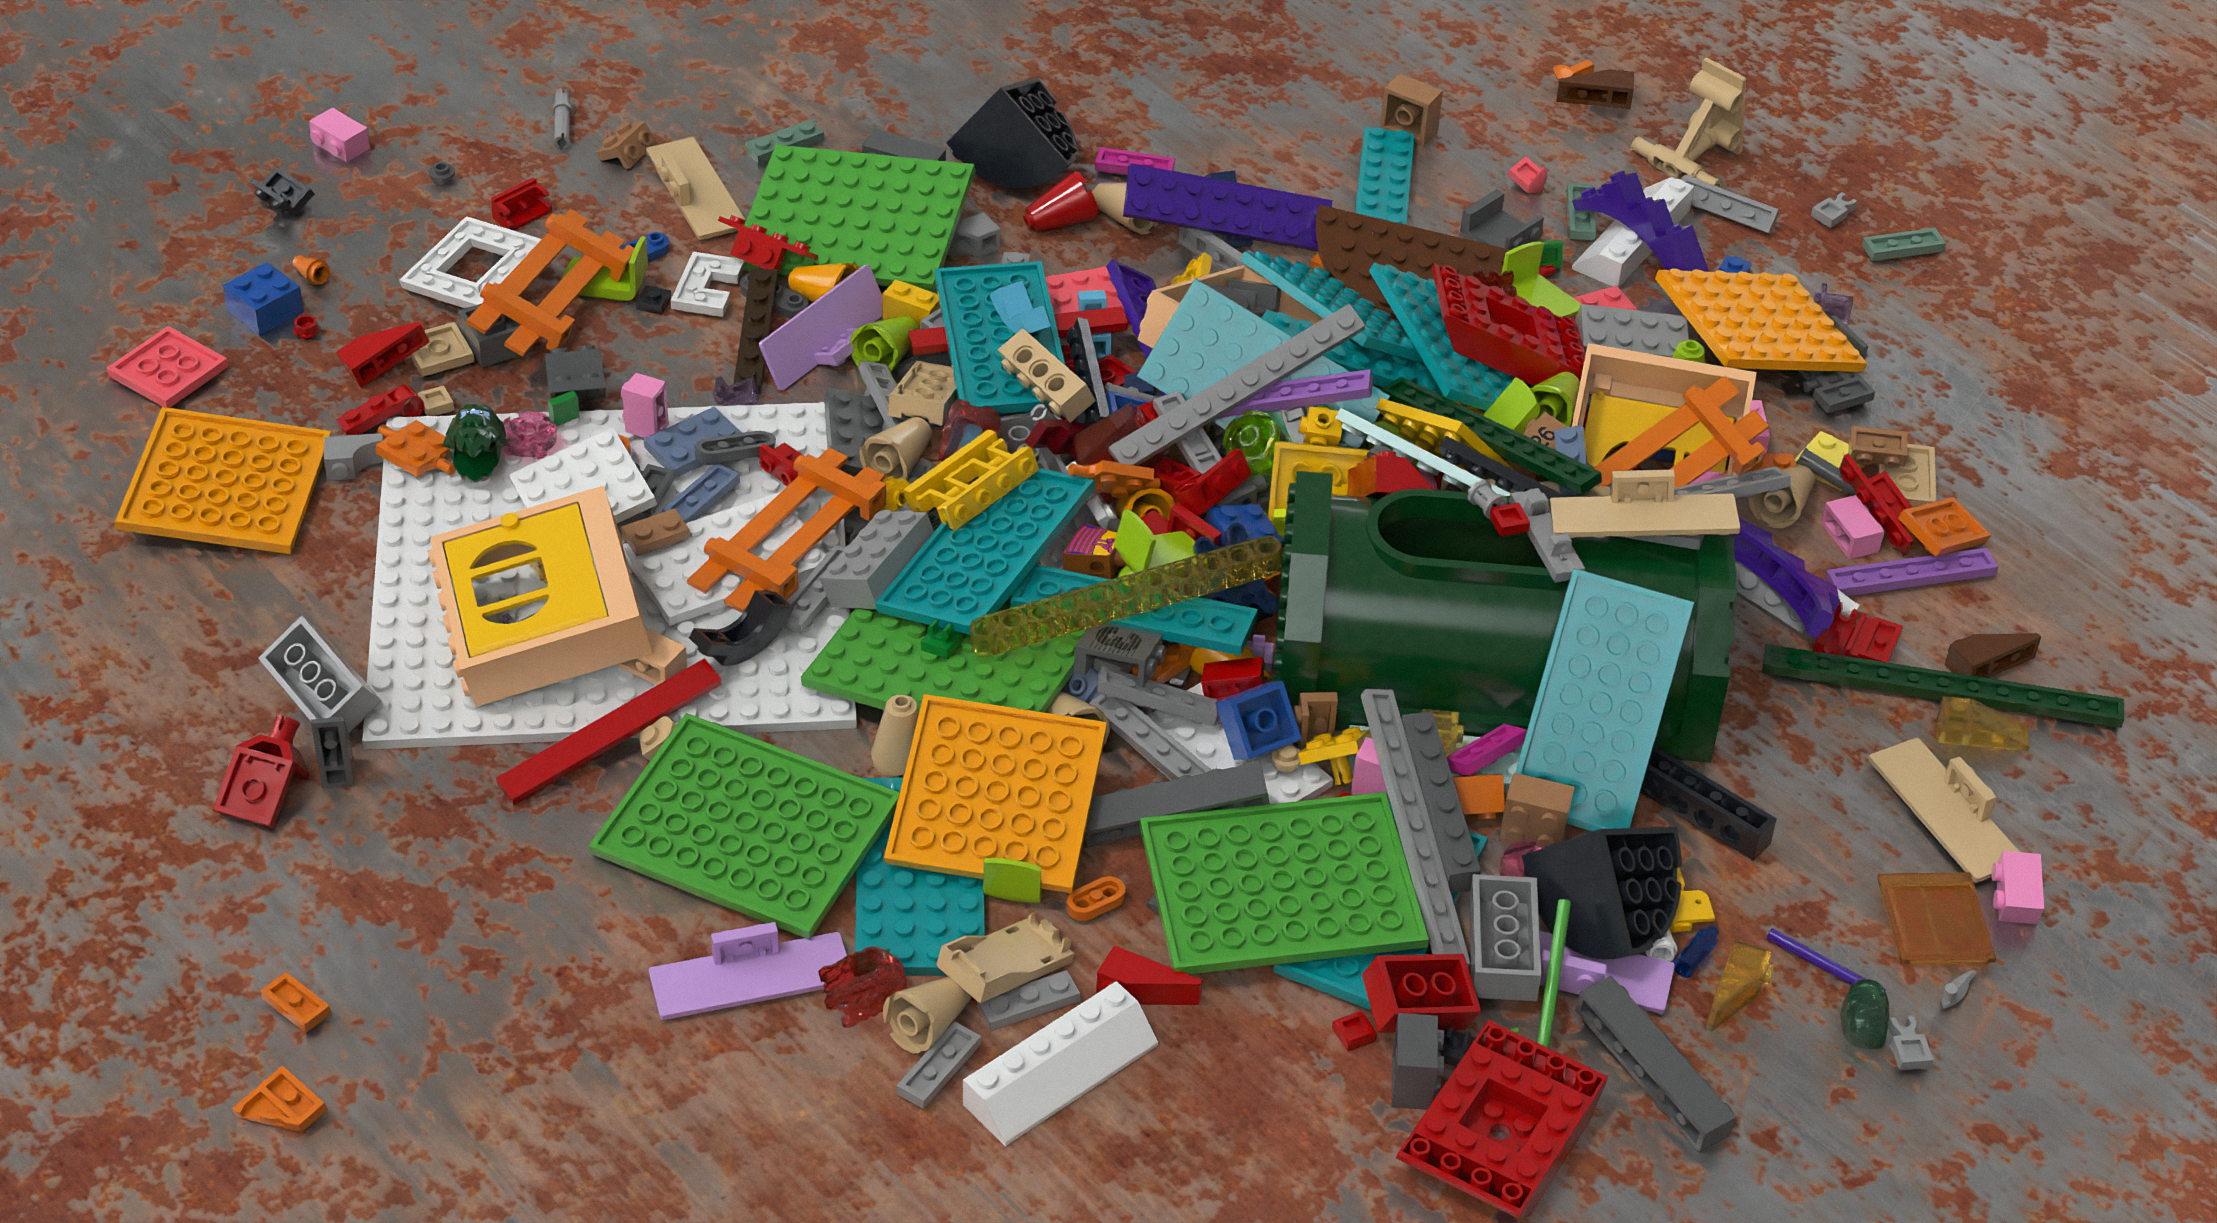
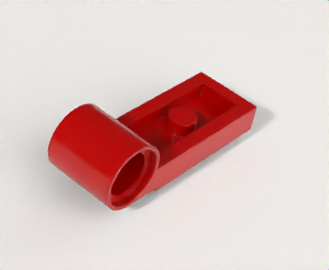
[336,385,424,436]
[1174,449,1252,516]

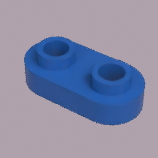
[621,232,670,262]

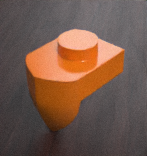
[1553,59,1594,82]

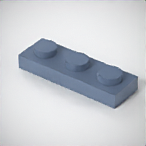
[1554,425,1591,497]
[662,463,740,523]

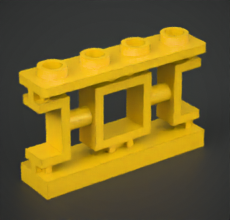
[903,429,1039,531]

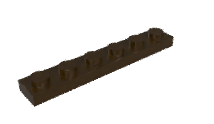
[733,269,778,394]

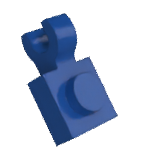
[1719,255,1752,273]

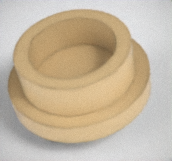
[1271,744,1300,773]

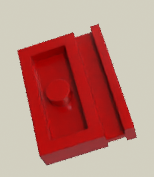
[1844,613,1903,663]

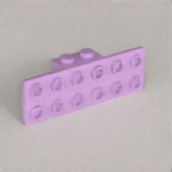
[759,265,883,391]
[649,922,853,1020]
[1539,931,1675,1014]

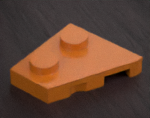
[232,1065,328,1132]

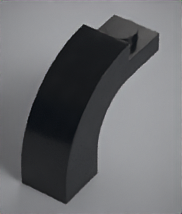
[689,590,794,666]

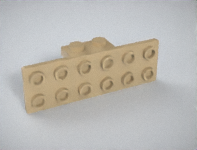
[646,137,746,240]
[1550,470,1740,539]
[1868,738,2020,883]

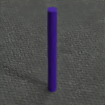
[1766,928,1886,1000]

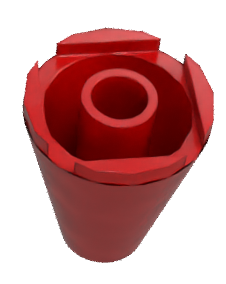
[1023,171,1099,232]

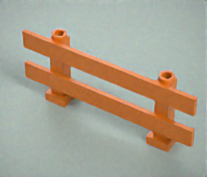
[466,209,634,357]
[1594,376,1769,488]
[687,447,886,613]

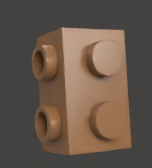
[595,121,656,169]
[1848,426,1909,468]
[621,508,690,556]
[1292,692,1338,751]

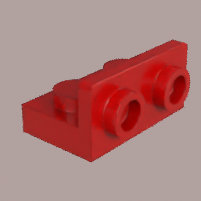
[759,442,803,486]

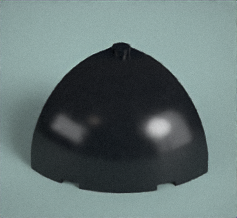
[946,77,1078,188]
[1522,827,1682,959]

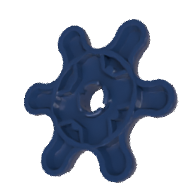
[1192,523,1279,615]

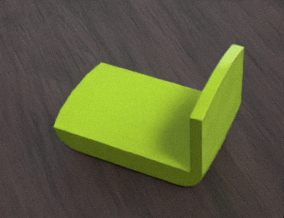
[563,236,648,301]
[1499,241,1581,318]
[1483,377,1540,458]
[1114,509,1205,581]
[983,858,1044,903]

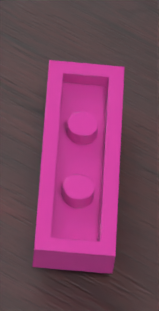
[1095,147,1175,175]
[1446,724,1527,776]

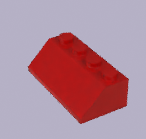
[1347,451,1434,498]

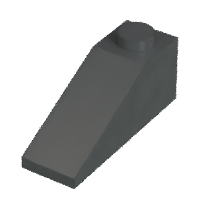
[311,717,354,789]

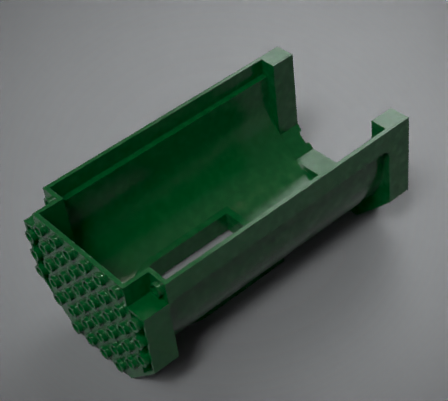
[1273,471,1737,763]

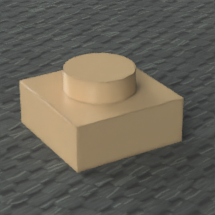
[417,385,454,416]

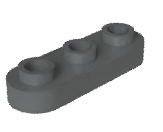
[740,273,808,319]
[695,431,776,465]

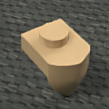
[639,716,677,761]

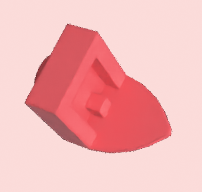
[1507,156,1547,194]

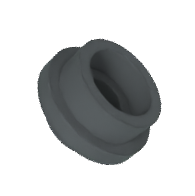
[428,162,455,185]

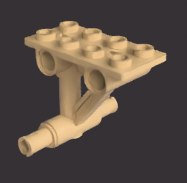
[1631,57,1746,187]

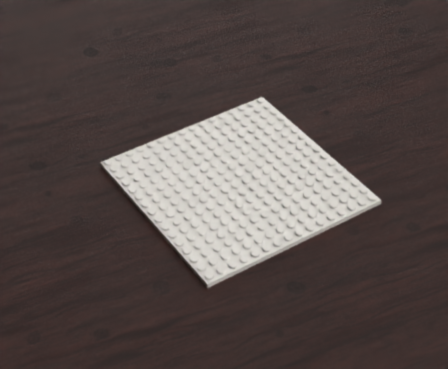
[362,402,857,750]

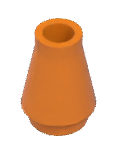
[293,255,330,285]

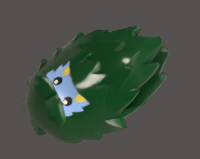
[443,404,508,483]

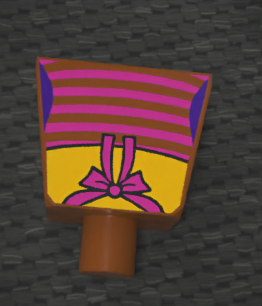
[1062,523,1127,579]

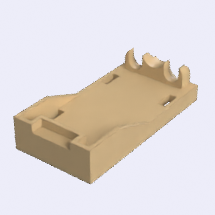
[888,361,957,425]
[936,911,1075,1003]

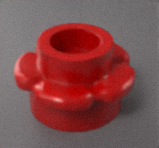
[293,315,320,340]

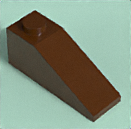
[1556,69,1634,109]
[1945,633,2041,678]

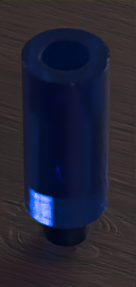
[1673,925,1719,978]

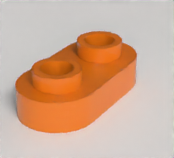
[1066,876,1125,921]

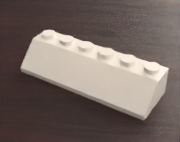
[1572,177,1694,288]
[963,981,1158,1147]

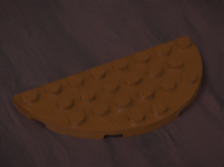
[1315,204,1510,320]

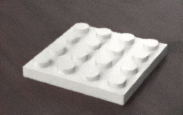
[509,427,657,523]

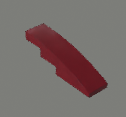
[1024,420,1104,461]

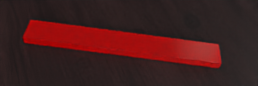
[908,306,1128,355]
[496,658,722,805]

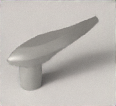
[1941,970,1977,1009]

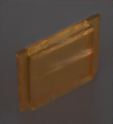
[1877,872,1996,964]

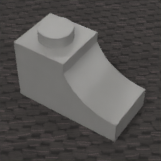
[324,433,384,481]

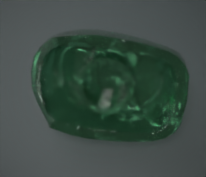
[1841,979,1889,1049]

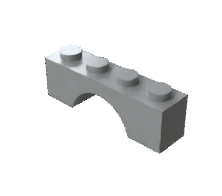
[948,212,1000,258]

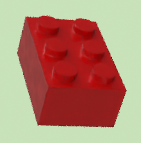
[1362,954,1481,1033]

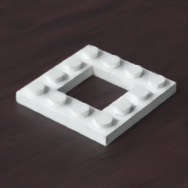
[399,216,541,308]

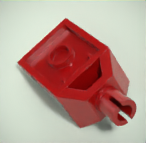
[212,715,310,829]

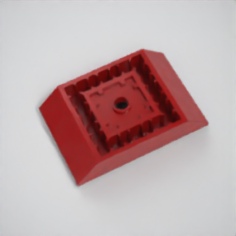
[1432,263,1586,385]
[1396,1020,1608,1219]

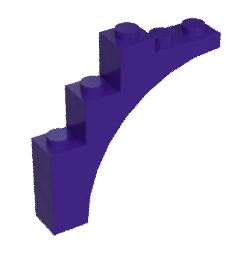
[1572,171,1709,272]
[1733,518,1840,639]

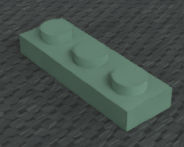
[745,119,824,164]
[1566,183,1596,240]
[1862,228,1946,261]

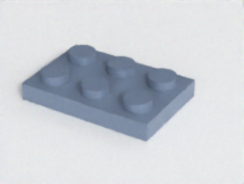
[643,406,742,478]

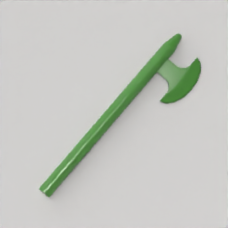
[1511,899,1571,1048]

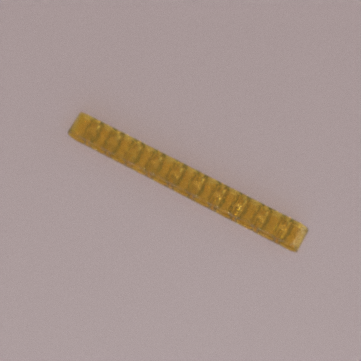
[969,536,1281,657]

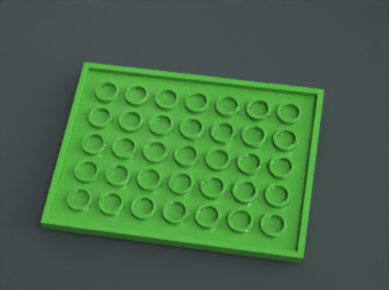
[732,144,976,291]
[801,604,1089,713]
[588,713,900,940]
[1139,792,1429,974]

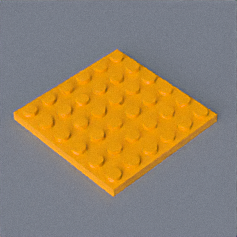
[1655,268,1867,372]
[115,407,331,554]
[884,694,1107,894]

